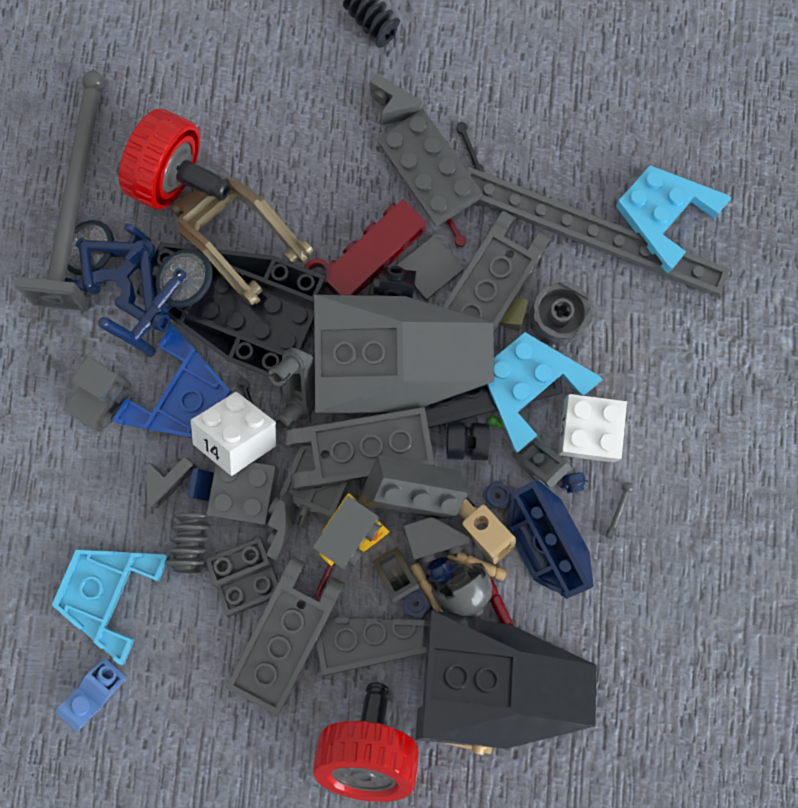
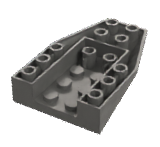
[314,295,494,414]

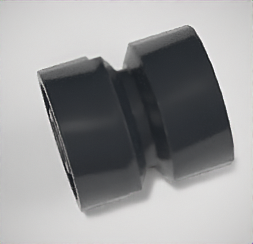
[447,422,490,461]

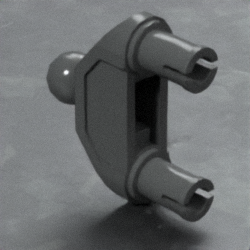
[268,347,315,432]

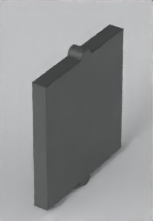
[397,235,464,300]

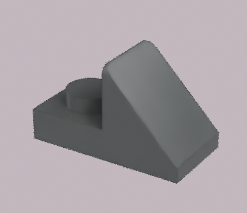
[370,73,423,125]
[511,438,571,488]
[147,456,198,509]

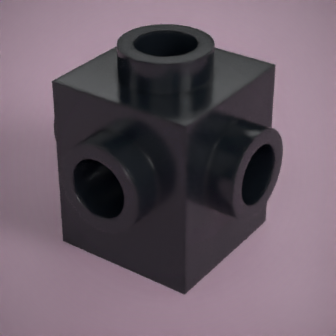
[373,266,416,299]

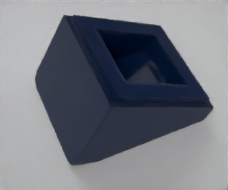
[188,468,214,501]

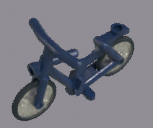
[65,220,212,357]

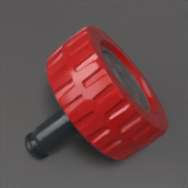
[119,109,231,210]
[313,682,419,802]

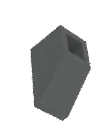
[404,517,471,564]

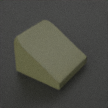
[499,298,529,331]

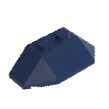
[506,479,594,599]

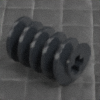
[343,0,401,48]

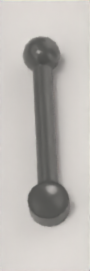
[606,482,634,539]

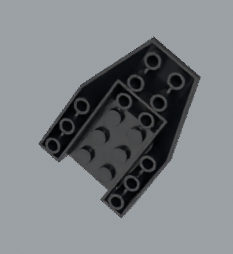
[415,610,597,749]

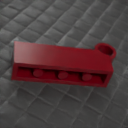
[304,199,427,296]

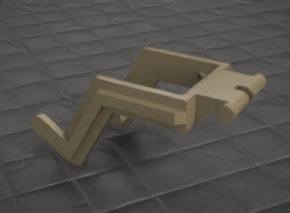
[170,176,313,305]

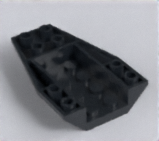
[137,242,326,377]

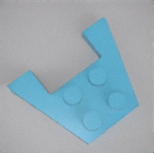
[616,166,732,274]
[487,332,603,453]
[52,550,170,665]

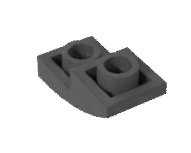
[266,492,293,560]

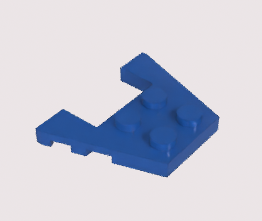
[112,325,232,439]

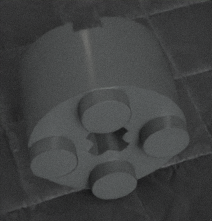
[530,282,592,346]

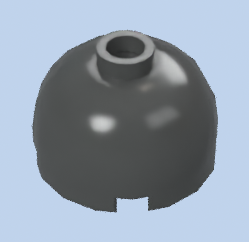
[431,563,492,618]

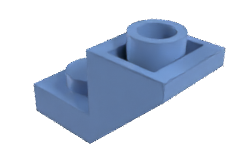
[55,658,126,732]

